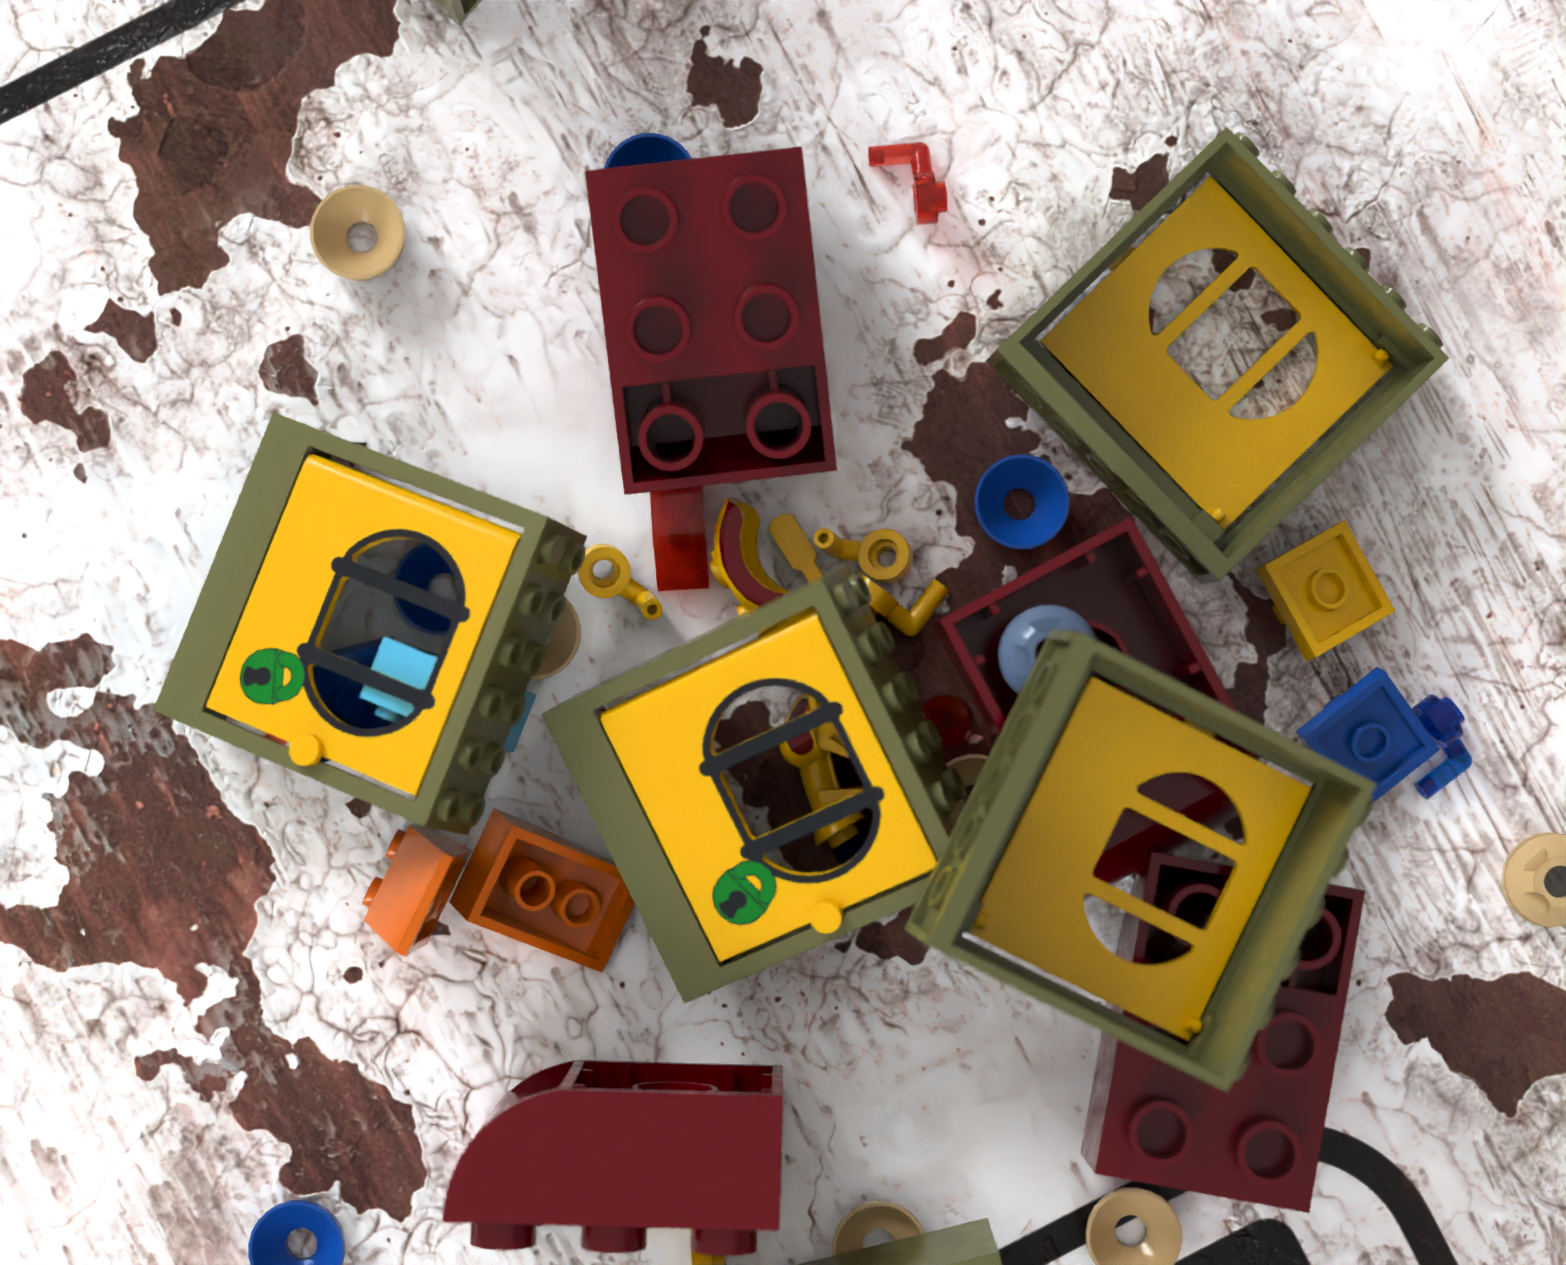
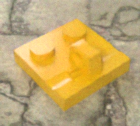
[1255,520,1395,661]

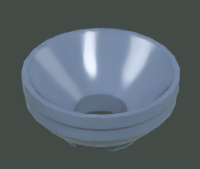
[998,605,1096,695]

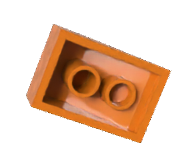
[449,808,635,972]
[362,823,472,957]

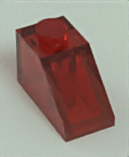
[650,486,710,592]

